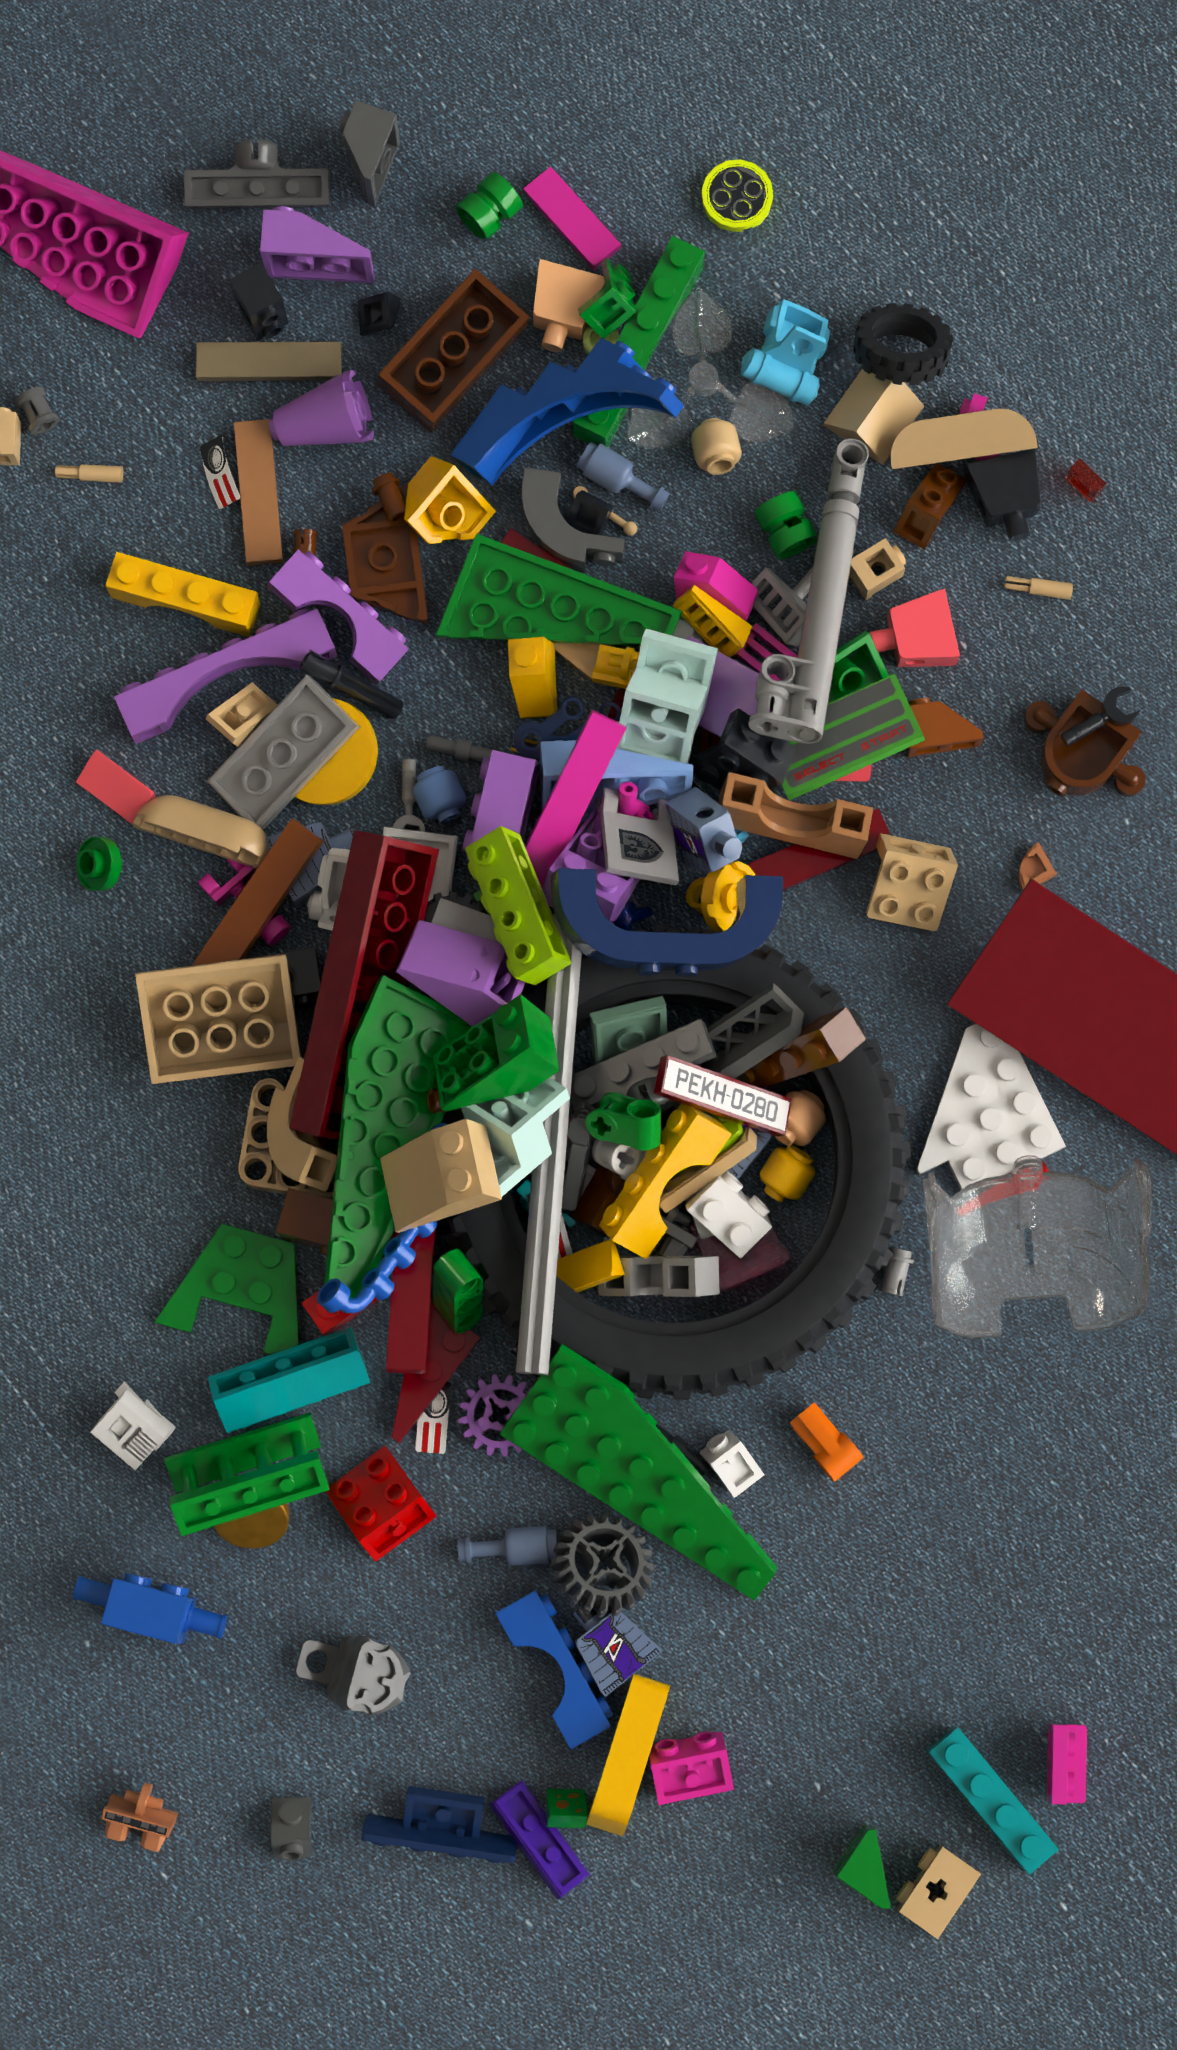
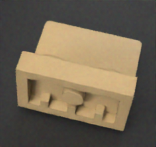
[866,833,958,931]

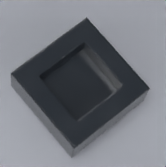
[566,490,614,536]

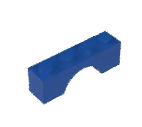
[495,1590,614,1749]

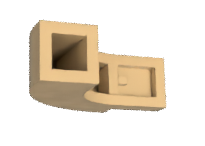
[267,1057,337,1192]

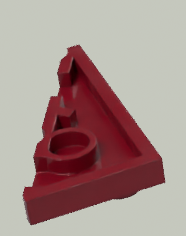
[392,1299,480,1444]

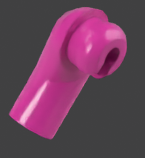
[617,782,654,820]

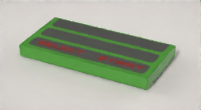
[782,674,925,801]

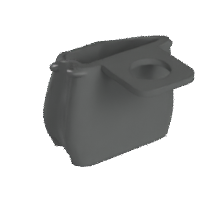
[295,1634,410,1715]

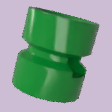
[455,171,523,241]
[754,491,818,560]

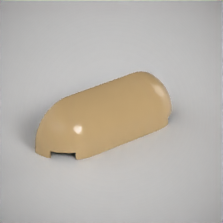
[891,409,1038,469]
[132,795,269,869]

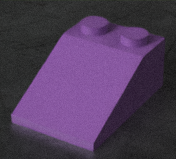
[260,206,375,283]

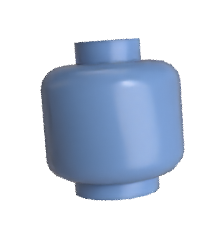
[413,766,467,824]

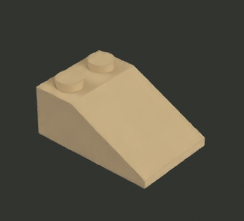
[380,1119,502,1233]

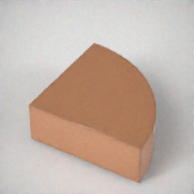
[1018,842,1057,890]

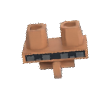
[101,1783,178,1852]

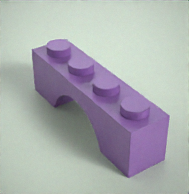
[266,549,409,685]

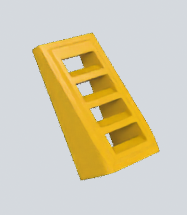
[673,585,753,657]

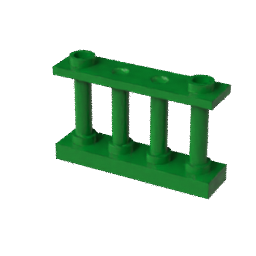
[164,1412,330,1536]

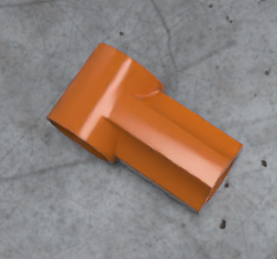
[789,1402,864,1482]

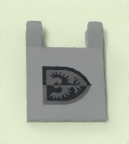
[596,788,679,885]

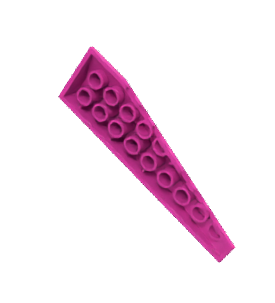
[0,150,189,338]

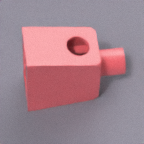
[869,589,960,667]

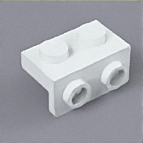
[685,1171,772,1259]

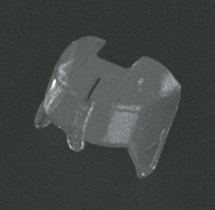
[923,1155,1151,1338]

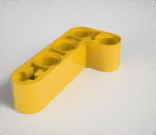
[586,1674,670,1837]

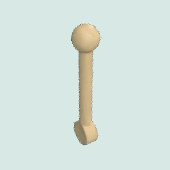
[573,486,637,536]

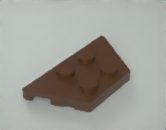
[342,484,428,624]

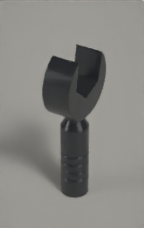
[1060,687,1140,747]

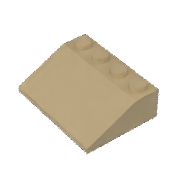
[135,954,303,1084]

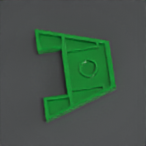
[154,1224,300,1355]

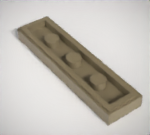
[196,342,342,381]

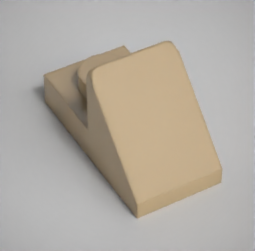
[206,682,278,747]

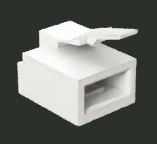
[90,1381,176,1470]

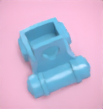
[740,299,830,406]

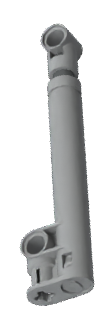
[748,438,869,744]

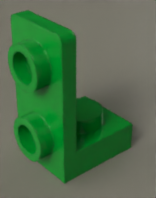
[578,258,636,339]

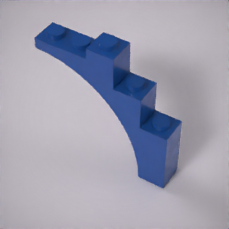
[451,338,684,486]

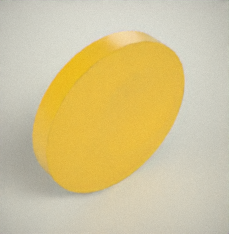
[295,698,378,805]

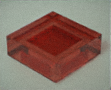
[1066,458,1106,503]

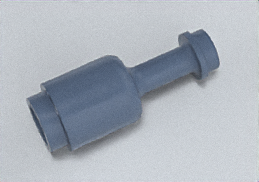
[576,442,671,512]
[458,1526,559,1566]

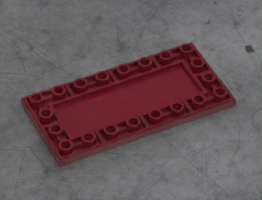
[947,878,1177,1154]

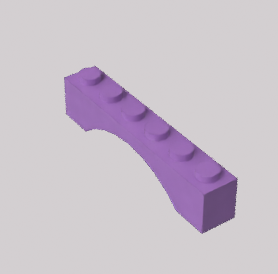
[114,609,337,744]

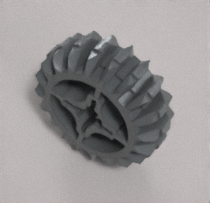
[551,1514,655,1618]

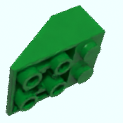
[433,994,560,1112]

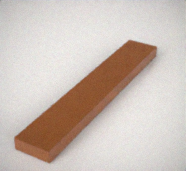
[191,818,324,966]

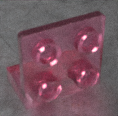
[691,1196,791,1294]

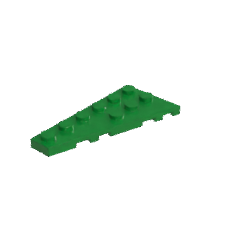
[436,533,682,646]

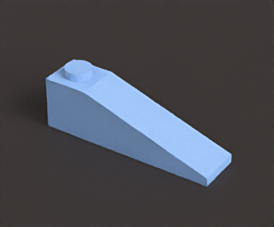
[540,740,693,822]

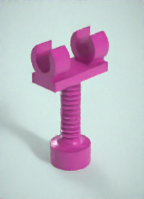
[198,859,291,946]

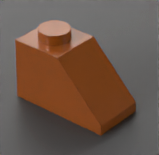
[906,698,984,757]

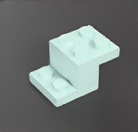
[616,629,718,764]
[461,1078,570,1197]

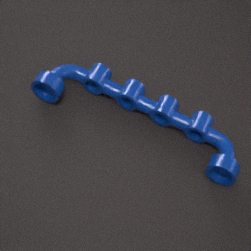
[317,1123,447,1313]

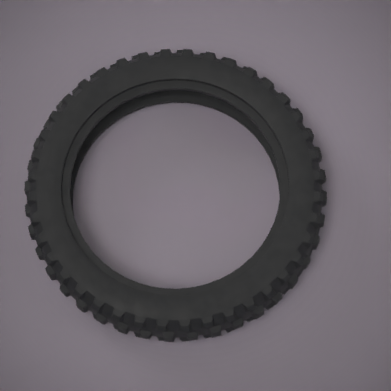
[441,925,911,1400]

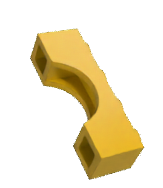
[105,552,261,637]
[599,1103,731,1259]

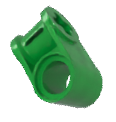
[585,1092,661,1151]

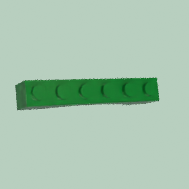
[573,236,705,447]

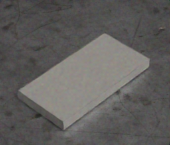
[207,675,360,830]

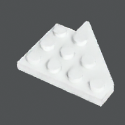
[916,1024,1066,1196]

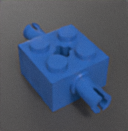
[73,1573,228,1644]

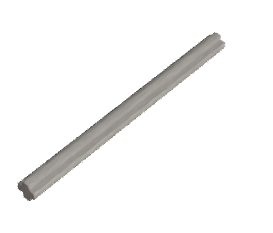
[516,914,582,1375]

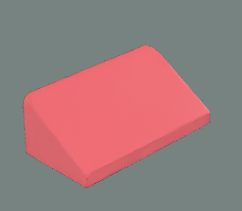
[76,749,156,824]

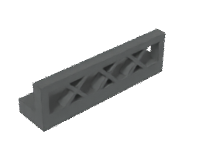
[698,983,804,1079]

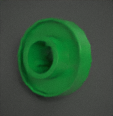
[76,837,122,891]

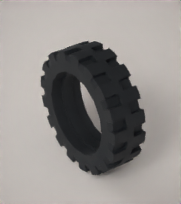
[853,303,953,385]

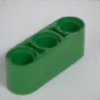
[432,1249,483,1334]

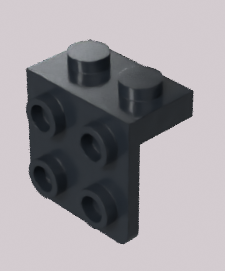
[688,708,797,791]

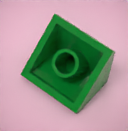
[828,631,889,703]
[832,1824,891,1909]

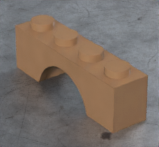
[718,772,873,859]

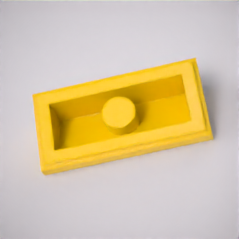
[556,1239,625,1293]

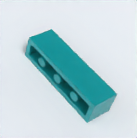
[208,1327,371,1433]
[925,1726,1059,1875]

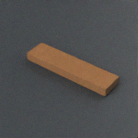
[234,419,283,566]

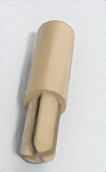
[55,464,123,483]
[1004,576,1073,600]

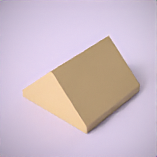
[823,369,924,465]

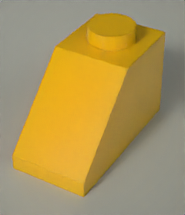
[508,637,557,719]

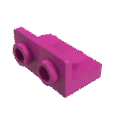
[1046,1723,1087,1805]
[649,1731,734,1805]

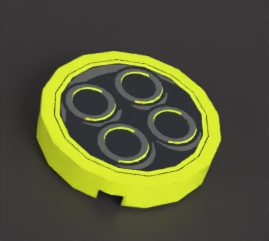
[701,159,773,232]

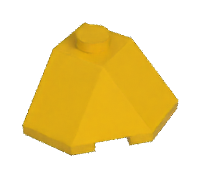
[404,456,496,544]

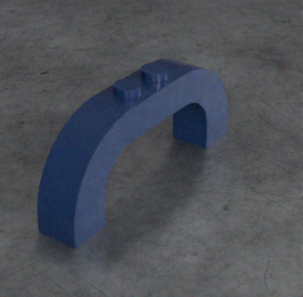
[551,868,783,976]

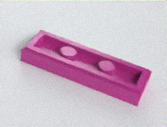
[523,166,621,271]

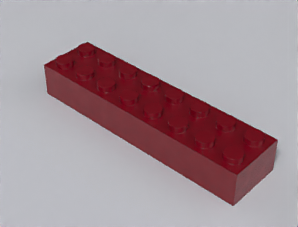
[289,830,439,1140]

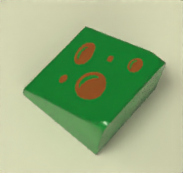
[546,1789,588,1828]

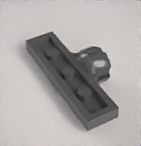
[184,139,330,209]
[570,1019,717,1113]

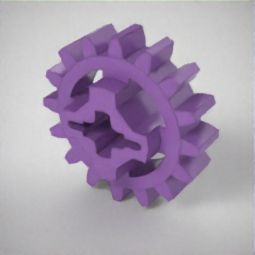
[459,1374,527,1457]

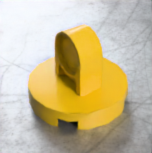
[686,861,755,933]

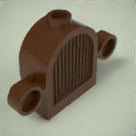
[1024,689,1146,797]

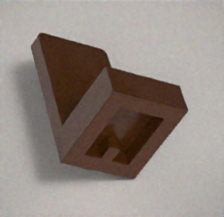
[893,463,967,550]

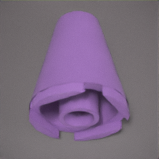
[269,370,374,446]

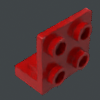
[325,1446,437,1562]

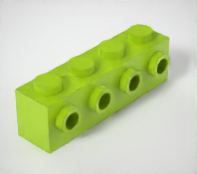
[465,826,572,985]

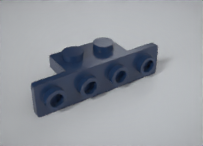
[361,1786,517,1863]

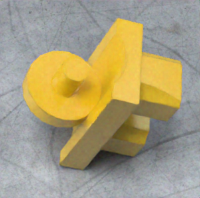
[591,644,639,689]

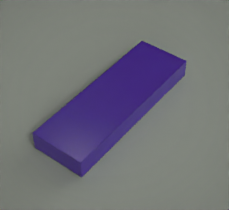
[489,1780,590,1900]

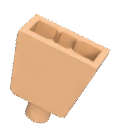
[533,259,606,352]

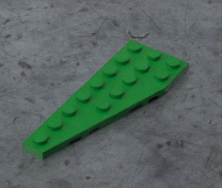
[324,975,472,1298]
[500,1344,777,1601]

